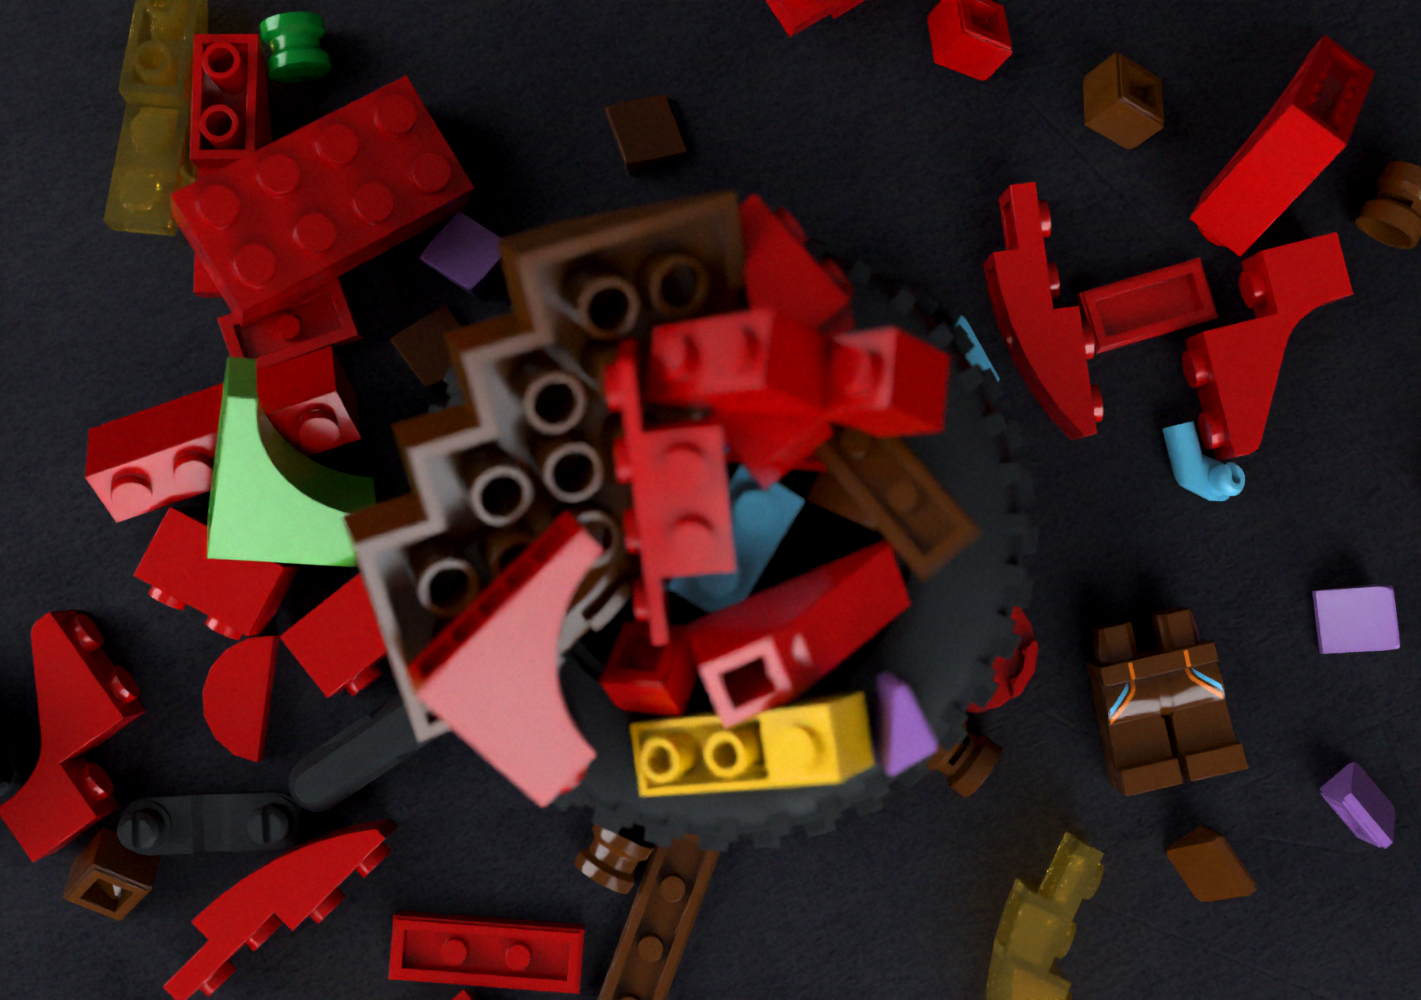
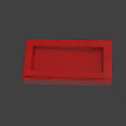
[1074,257,1218,355]

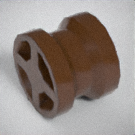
[574,824,654,894]

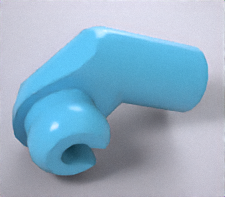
[1162,421,1245,501]

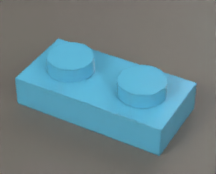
[667,465,805,613]

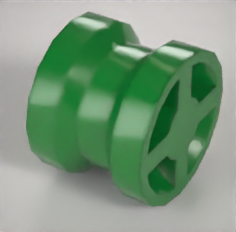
[259,11,332,83]

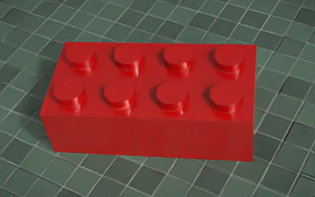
[170,75,475,328]

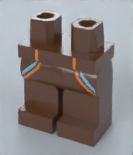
[1085,606,1248,797]

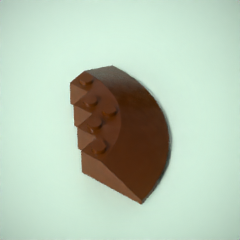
[342,190,745,743]

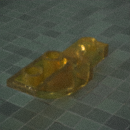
[104,0,208,236]
[986,831,1104,1000]

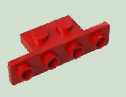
[605,339,736,645]

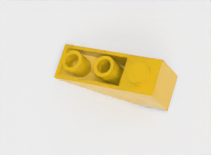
[630,691,874,797]

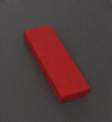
[388,910,586,994]

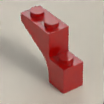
[707,194,855,491]
[1182,232,1353,460]
[644,308,949,437]
[0,609,146,862]

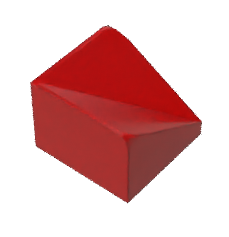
[927,0,1013,80]
[599,621,700,717]

